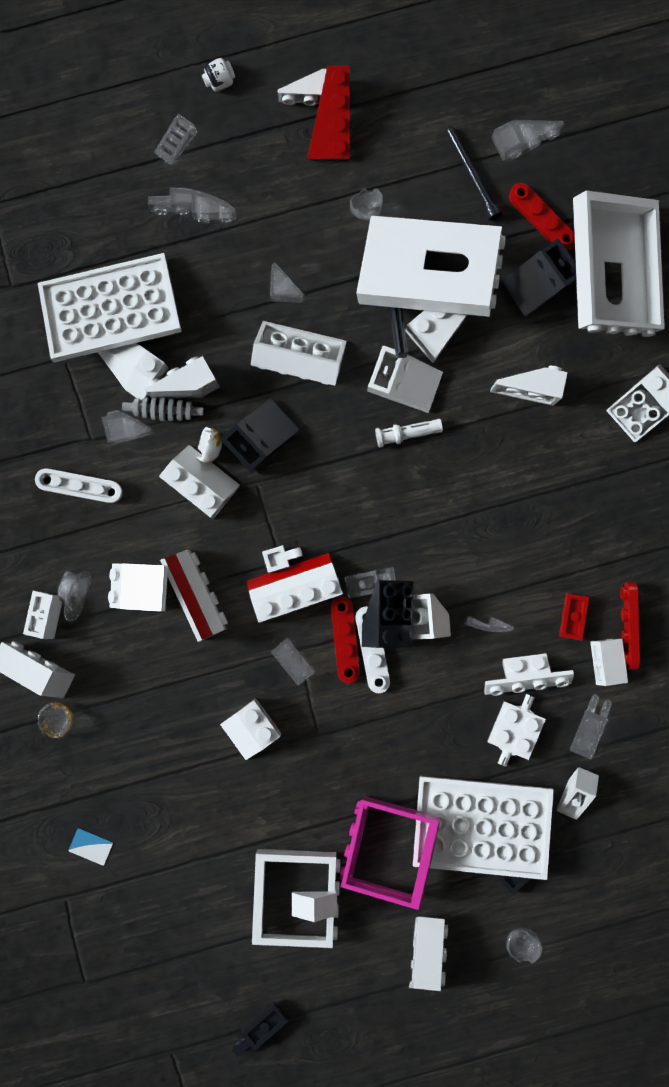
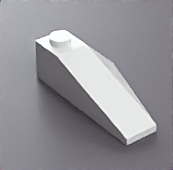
[98,343,168,402]

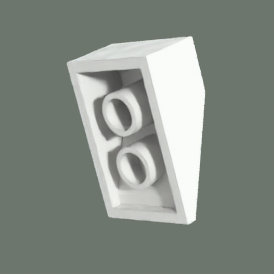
[490,366,567,406]
[108,564,168,611]

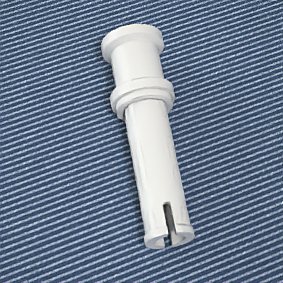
[375,419,443,448]

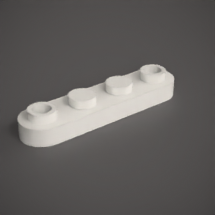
[35,469,123,503]
[355,607,390,693]

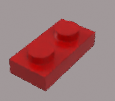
[559,593,589,640]

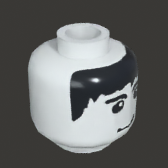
[202,58,235,92]

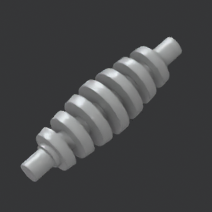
[122,397,204,421]

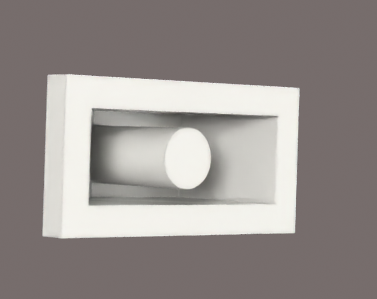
[557,767,599,820]

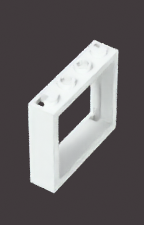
[252,849,340,948]

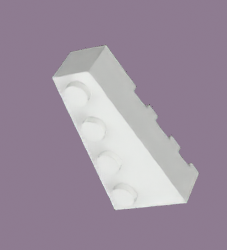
[405,310,467,363]

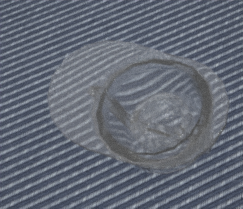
[58,571,91,622]

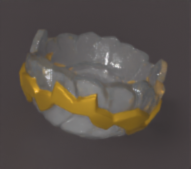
[37,702,73,738]

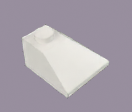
[413,594,451,639]

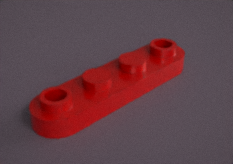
[509,183,575,252]
[620,582,640,670]
[331,596,360,684]

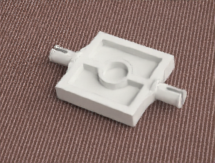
[487,694,546,767]

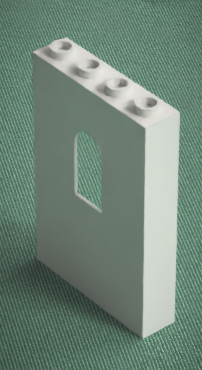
[573,191,664,337]
[357,216,506,317]

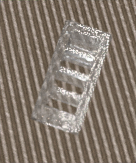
[154,114,197,166]

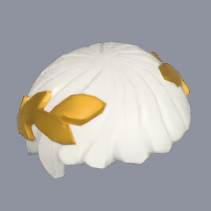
[197,427,222,463]

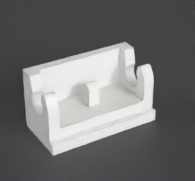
[23,591,64,639]
[590,639,628,686]

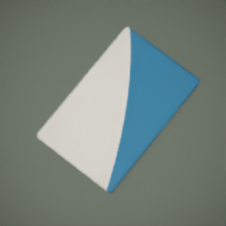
[69,828,113,865]

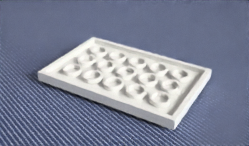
[38,253,182,363]
[413,776,553,880]

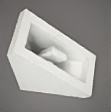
[292,892,337,922]

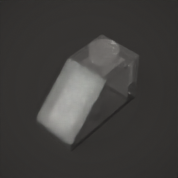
[102,410,154,445]
[344,567,396,598]

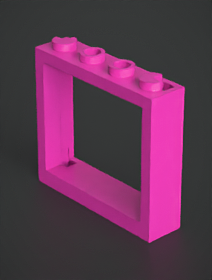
[340,796,442,910]

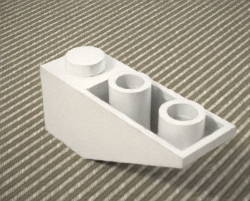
[278,69,327,106]

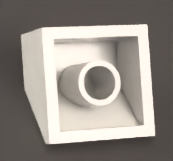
[220,698,281,760]

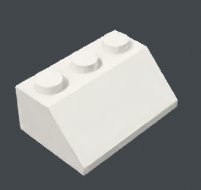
[159,445,240,519]

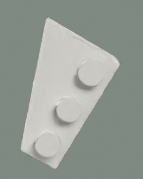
[0,641,75,698]
[409,917,448,991]

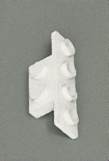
[484,654,574,696]

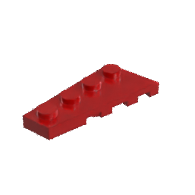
[307,66,350,159]

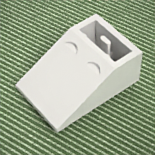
[367,346,443,413]
[144,356,220,399]
[606,364,669,442]

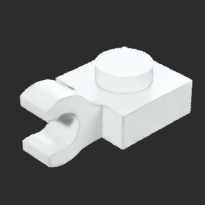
[262,546,303,573]

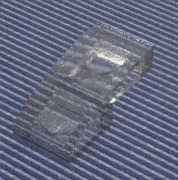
[464,616,514,632]

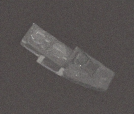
[148,187,237,223]

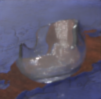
[350,188,383,220]
[506,928,543,963]

